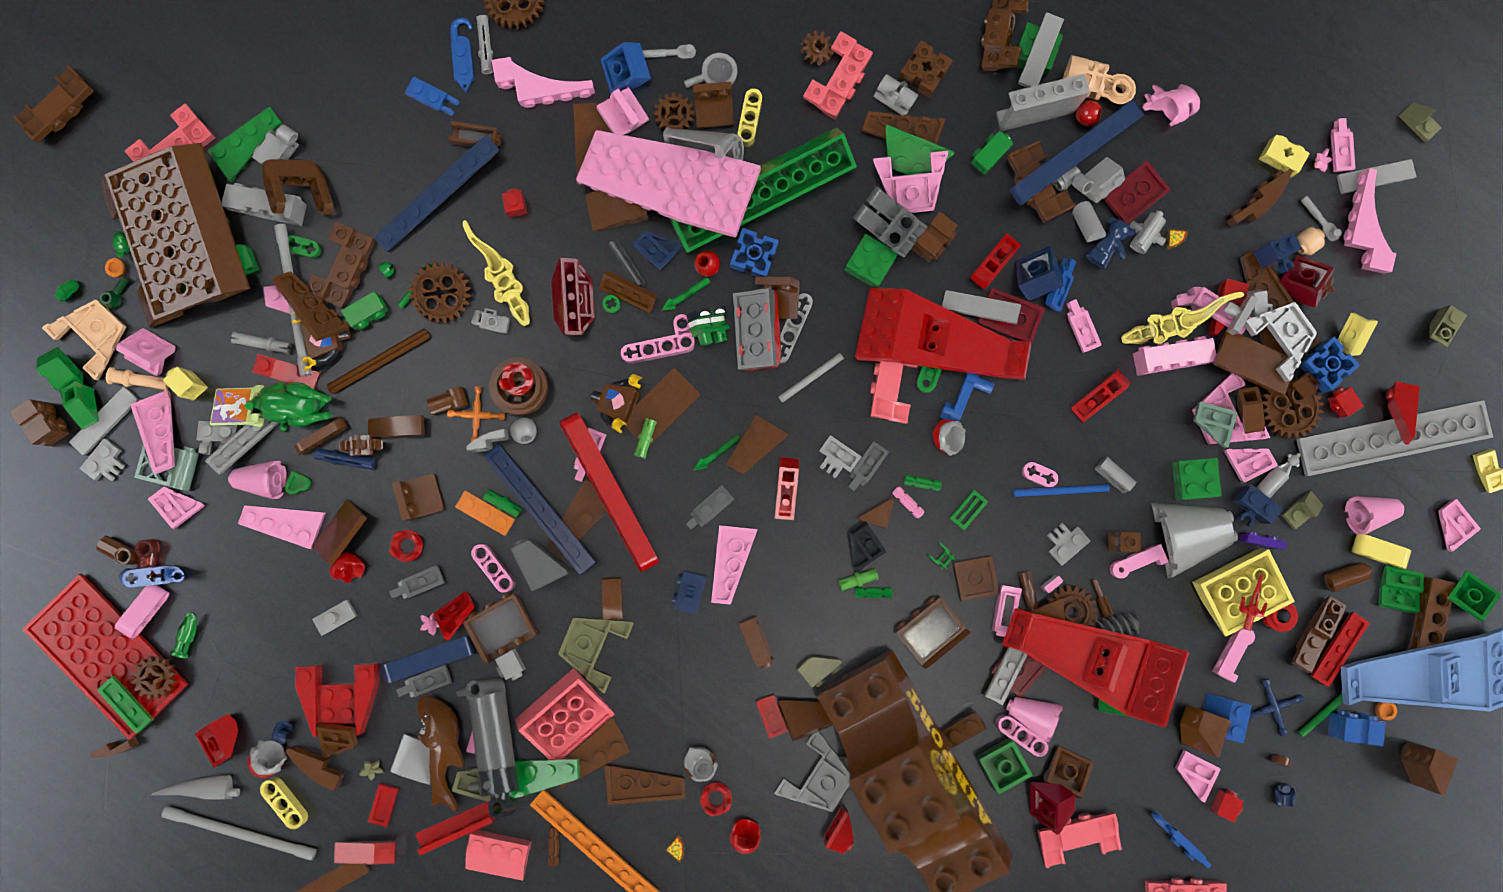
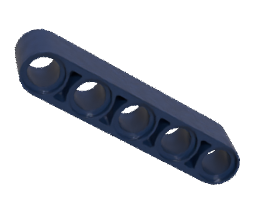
[380,635,477,684]

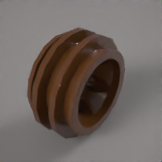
[489,357,548,416]

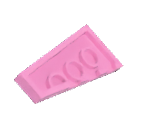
[130,390,175,474]
[238,506,326,549]
[711,525,758,604]

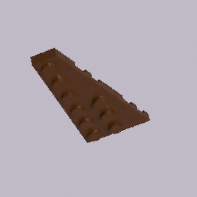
[1240,247,1320,356]

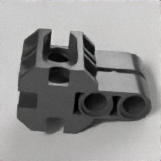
[853,186,928,258]

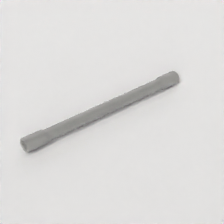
[274,224,312,376]
[162,806,317,861]

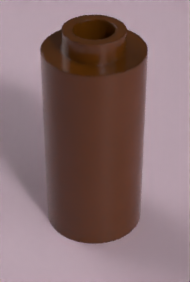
[1324,562,1372,592]

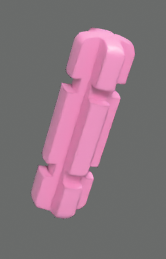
[892,486,924,518]

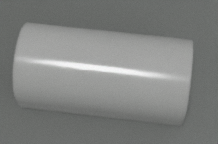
[1073,201,1106,242]
[1095,456,1136,493]

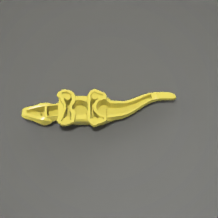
[463,220,530,326]
[1121,292,1244,344]

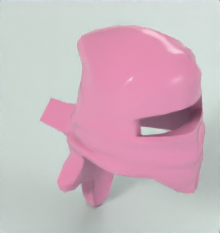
[1142,84,1200,126]

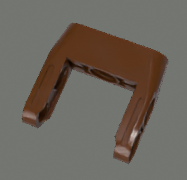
[262,159,333,215]

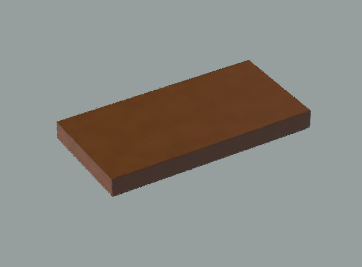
[573,103,612,176]
[1213,330,1290,396]
[625,368,701,446]

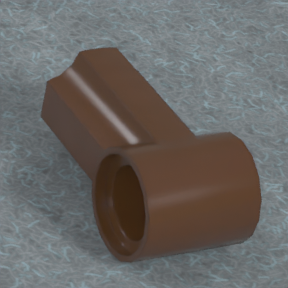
[427,386,468,415]
[96,536,140,565]

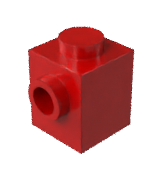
[502,189,527,217]
[1328,386,1364,418]
[1210,789,1244,823]

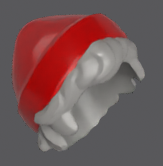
[932,419,966,456]
[247,740,287,778]

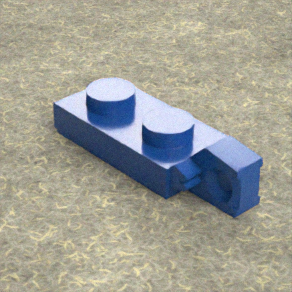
[1045,257,1076,312]

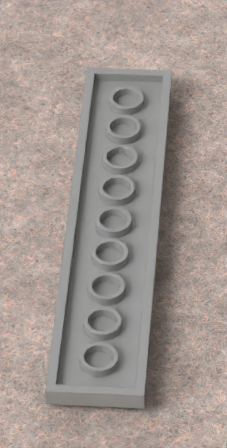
[1297,400,1493,476]

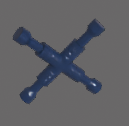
[1249,678,1304,736]

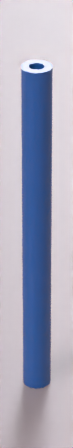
[1013,484,1110,497]

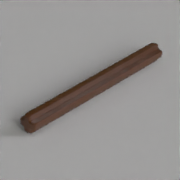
[327,329,430,393]

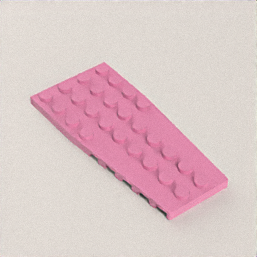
[576,130,761,238]

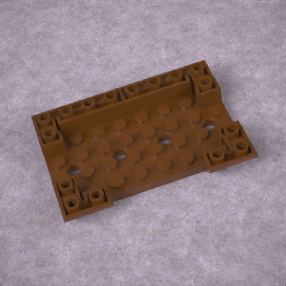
[100,143,250,328]

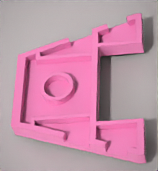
[873,150,948,213]
[1192,373,1270,444]

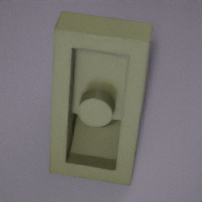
[1399,102,1441,142]
[1281,490,1323,529]

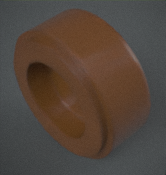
[1271,754,1292,768]

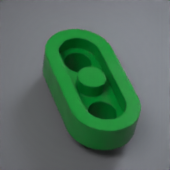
[916,366,942,393]

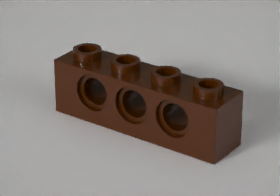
[1408,577,1456,650]

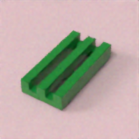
[949,489,989,531]

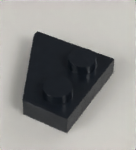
[850,521,886,572]

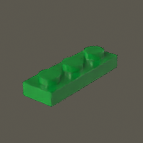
[97,676,154,734]

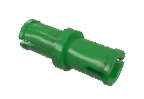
[483,489,523,518]

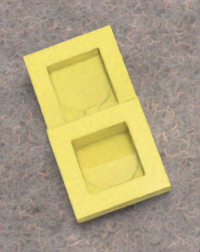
[1473,449,1503,493]

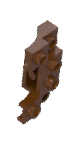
[981,0,1029,71]
[13,65,94,143]
[1007,140,1076,223]
[307,222,376,309]

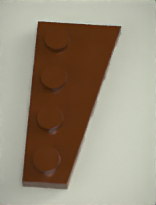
[862,111,945,144]
[272,271,350,342]

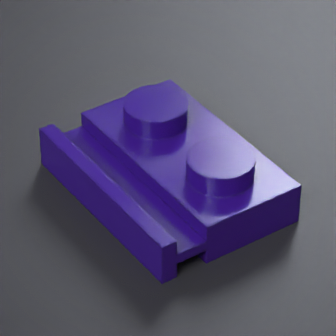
[1238,531,1287,550]

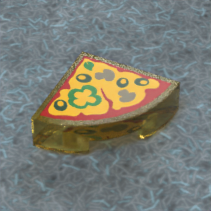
[1166,229,1188,249]
[665,834,685,863]

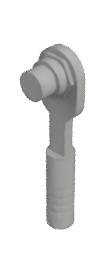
[642,44,696,59]
[1301,196,1341,241]

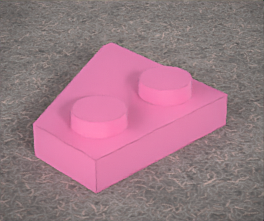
[1224,449,1278,483]
[1438,499,1481,552]
[1175,750,1221,802]

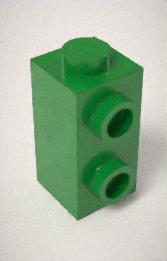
[971,131,1014,175]
[341,291,389,330]

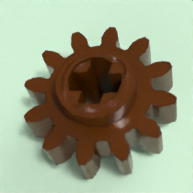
[800,30,834,66]

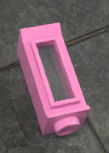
[991,585,1022,637]

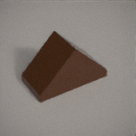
[858,498,894,528]

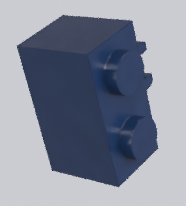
[1253,232,1302,274]
[1233,485,1283,527]
[672,571,707,615]

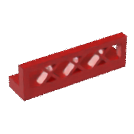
[416,801,496,856]

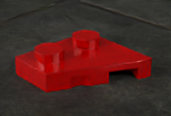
[434,591,475,641]

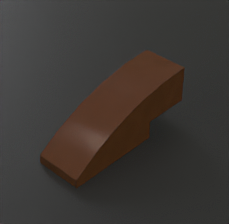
[368,415,425,438]
[286,745,345,791]

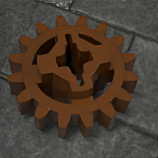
[653,92,695,130]
[339,435,383,456]
[131,656,178,699]

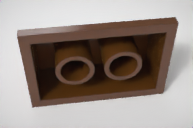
[1401,741,1458,796]

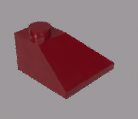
[1280,255,1334,308]
[1030,782,1076,835]

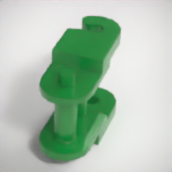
[926,541,956,570]

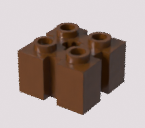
[898,40,953,99]
[911,212,958,263]
[9,399,69,447]

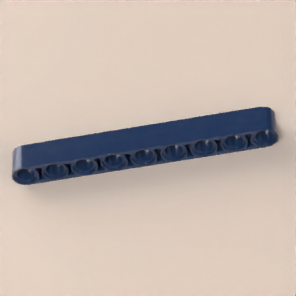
[1009,100,1145,206]

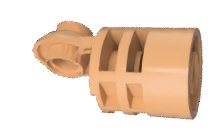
[1063,55,1136,104]

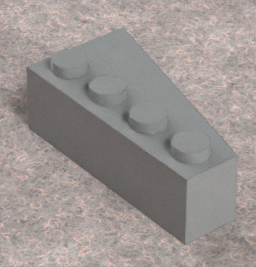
[222,183,307,226]

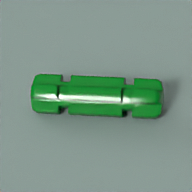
[904,475,942,491]
[855,587,893,598]

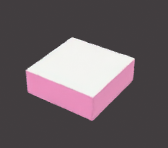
[1040,575,1063,593]

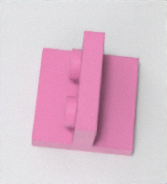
[596,87,649,135]
[116,328,176,377]

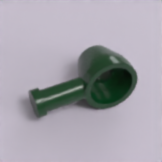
[99,276,130,310]

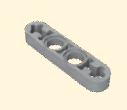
[780,293,813,363]

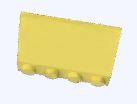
[1192,548,1295,636]

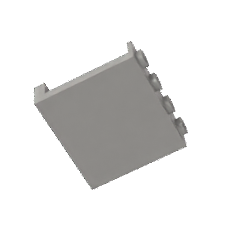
[996,74,1090,131]

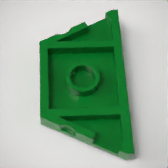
[886,124,955,175]

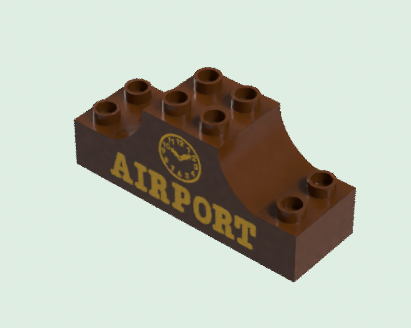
[817,649,1013,892]

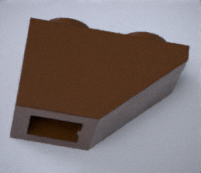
[1236,387,1265,434]

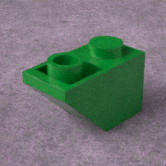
[60,381,99,429]

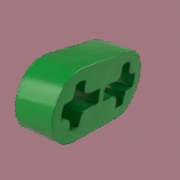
[288,235,322,259]

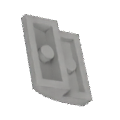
[466,429,511,453]
[390,734,430,785]

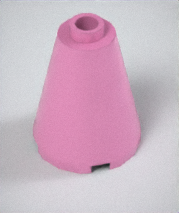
[228,460,287,499]
[1345,496,1404,534]
[1006,697,1063,742]

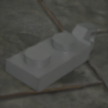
[847,441,889,492]
[686,485,734,530]
[389,565,445,599]
[396,664,453,697]

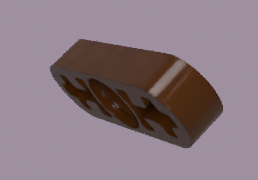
[294,418,348,455]

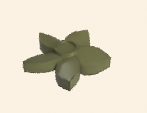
[359,760,384,780]

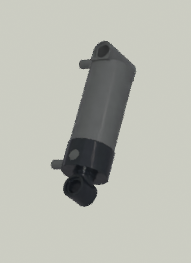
[456,677,520,819]

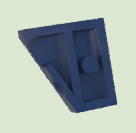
[632,231,683,271]

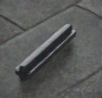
[608,238,647,287]

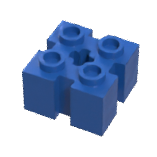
[730,228,779,277]
[1299,336,1360,393]
[1328,710,1386,746]

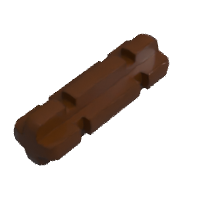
[548,826,559,866]

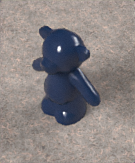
[1086,217,1135,270]

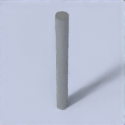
[778,353,844,403]

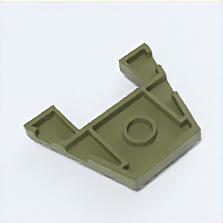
[558,617,634,693]

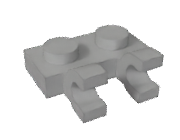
[196,421,240,455]

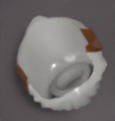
[684,747,718,782]

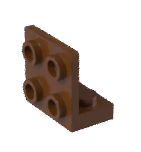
[693,81,734,128]
[755,277,800,319]
[392,473,444,521]

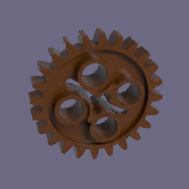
[483,0,545,29]
[408,261,472,324]
[1261,377,1324,439]

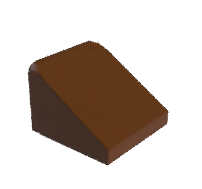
[1293,371,1321,398]

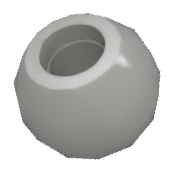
[510,417,537,444]

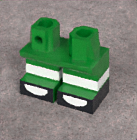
[686,306,730,346]

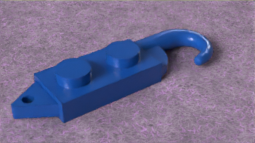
[450,18,475,93]
[1151,811,1211,868]

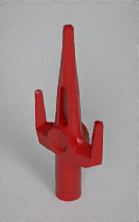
[1239,574,1268,631]

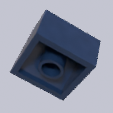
[1016,246,1064,301]

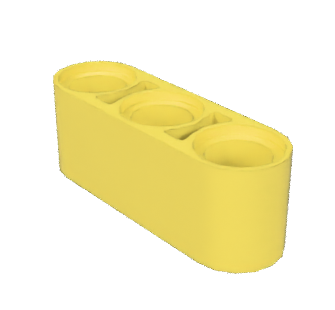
[738,89,762,147]
[1351,534,1411,569]
[260,777,308,829]

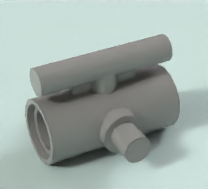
[873,74,918,116]
[1130,210,1166,254]

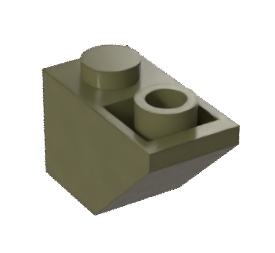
[1429,305,1467,347]
[797,655,842,687]

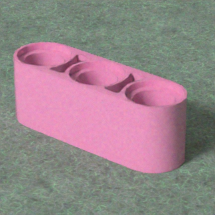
[471,544,516,592]
[115,585,169,639]
[995,714,1048,756]

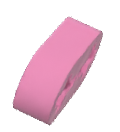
[1022,462,1058,487]

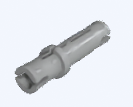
[476,15,494,74]
[231,331,292,354]

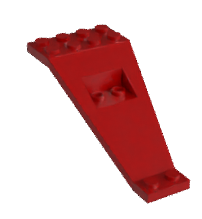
[855,288,1031,380]
[1002,608,1190,728]

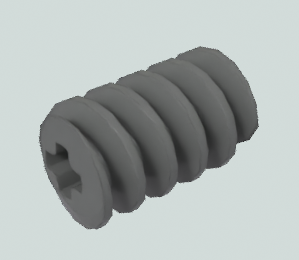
[1095,610,1140,636]

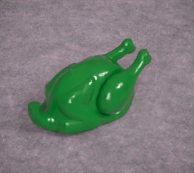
[245,382,332,427]

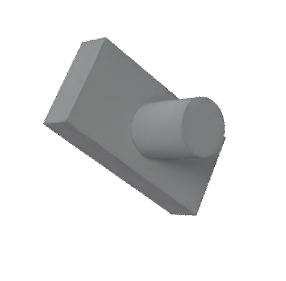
[1223,295,1258,335]
[312,600,357,636]

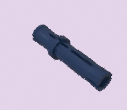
[314,447,375,470]

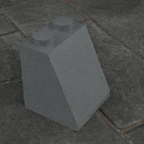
[511,538,571,591]

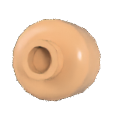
[1296,227,1325,255]

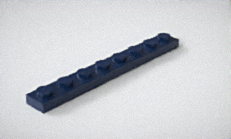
[374,135,500,252]
[484,445,596,575]

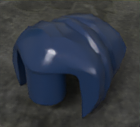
[272,721,292,744]
[1274,783,1297,807]

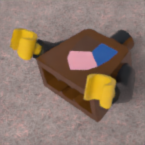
[291,312,351,371]
[591,374,642,433]

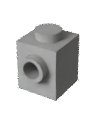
[495,649,526,681]

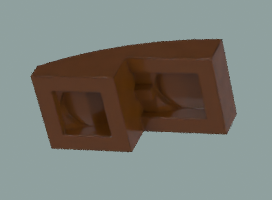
[602,577,623,620]
[89,738,139,758]

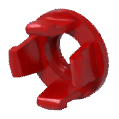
[499,363,533,395]
[389,530,423,562]
[1263,603,1298,632]
[700,782,732,817]

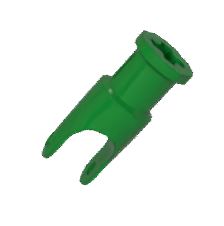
[170,612,197,658]

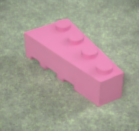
[1133,336,1216,376]

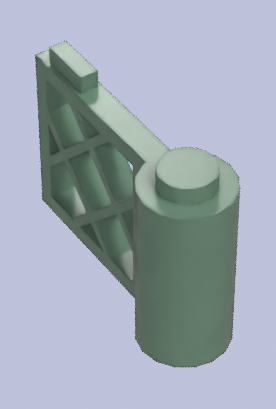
[134,444,199,491]

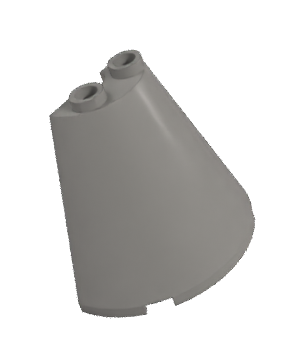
[663,127,744,161]
[1151,503,1238,578]

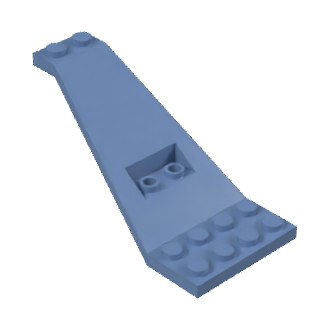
[1341,627,1503,711]

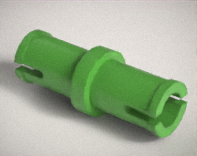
[634,418,657,459]
[838,568,879,592]

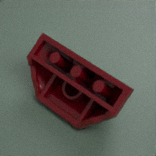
[551,258,595,335]

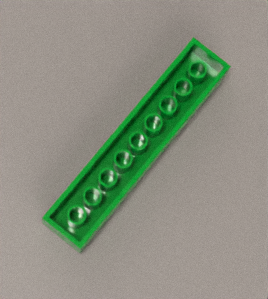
[669,127,857,253]

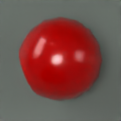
[1076,100,1102,126]
[694,250,721,277]

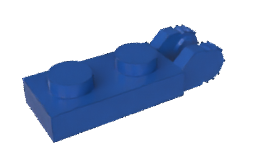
[405,76,460,116]

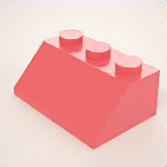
[466,830,531,881]

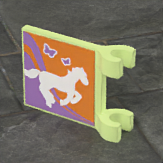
[210,385,264,427]

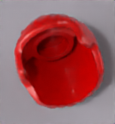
[329,552,365,583]
[730,819,761,854]

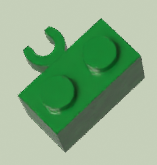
[36,347,83,393]

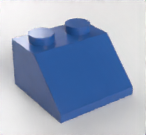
[600,42,651,94]
[1203,693,1252,744]

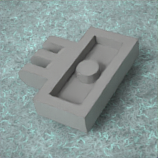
[819,435,861,478]
[79,438,125,481]
[1047,523,1090,566]

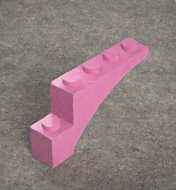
[492,57,595,108]
[1344,169,1396,274]

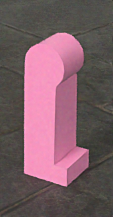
[1110,544,1169,578]
[1212,628,1255,683]

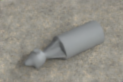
[1256,453,1301,498]

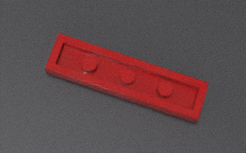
[1310,612,1370,687]

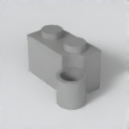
[252,124,299,164]
[1072,157,1125,203]

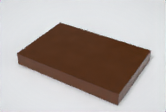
[313,500,367,565]

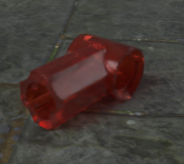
[134,539,160,578]

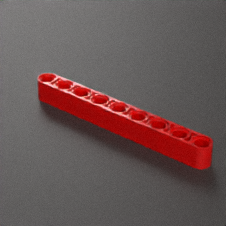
[559,412,659,572]

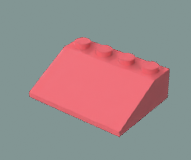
[515,668,615,759]

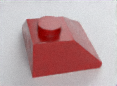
[195,714,239,768]
[823,804,855,854]

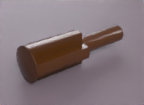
[1091,579,1114,618]

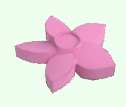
[1314,149,1332,172]
[420,613,439,636]

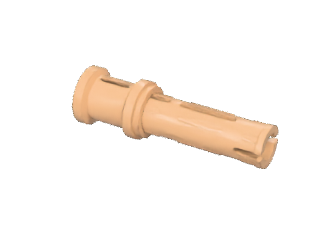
[106,367,169,390]

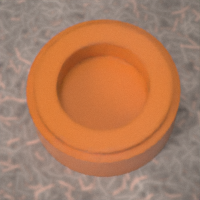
[105,258,127,278]
[1375,702,1397,720]

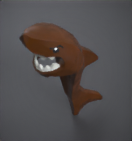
[417,695,464,812]

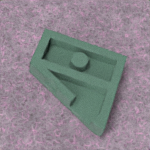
[1193,402,1237,448]

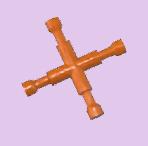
[447,386,506,442]

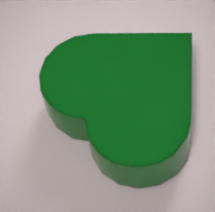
[55,279,79,302]
[285,471,311,495]

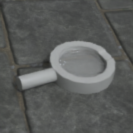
[684,53,737,88]

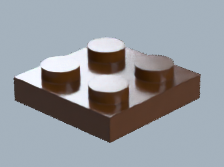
[953,556,999,601]

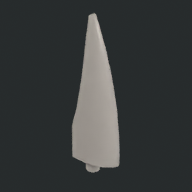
[151,775,240,799]

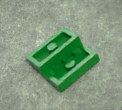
[1378,566,1424,614]

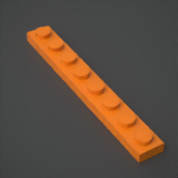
[530,789,660,892]

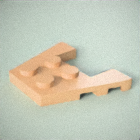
[42,300,126,380]

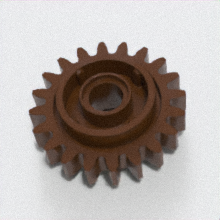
[1047,585,1099,626]

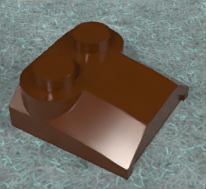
[1044,745,1094,799]

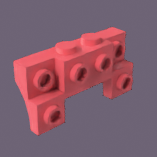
[803,31,873,120]
[125,104,216,179]
[870,361,918,424]
[1037,811,1122,868]
[1145,878,1227,892]

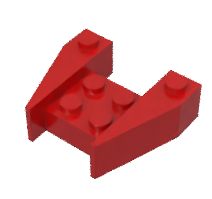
[295,662,380,737]

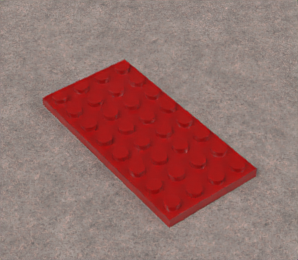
[22,574,189,740]

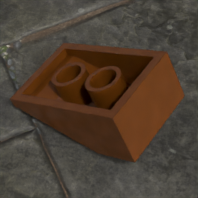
[585,190,649,232]

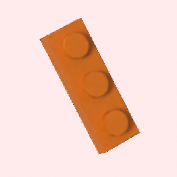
[455,490,516,536]

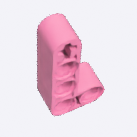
[621,314,695,364]

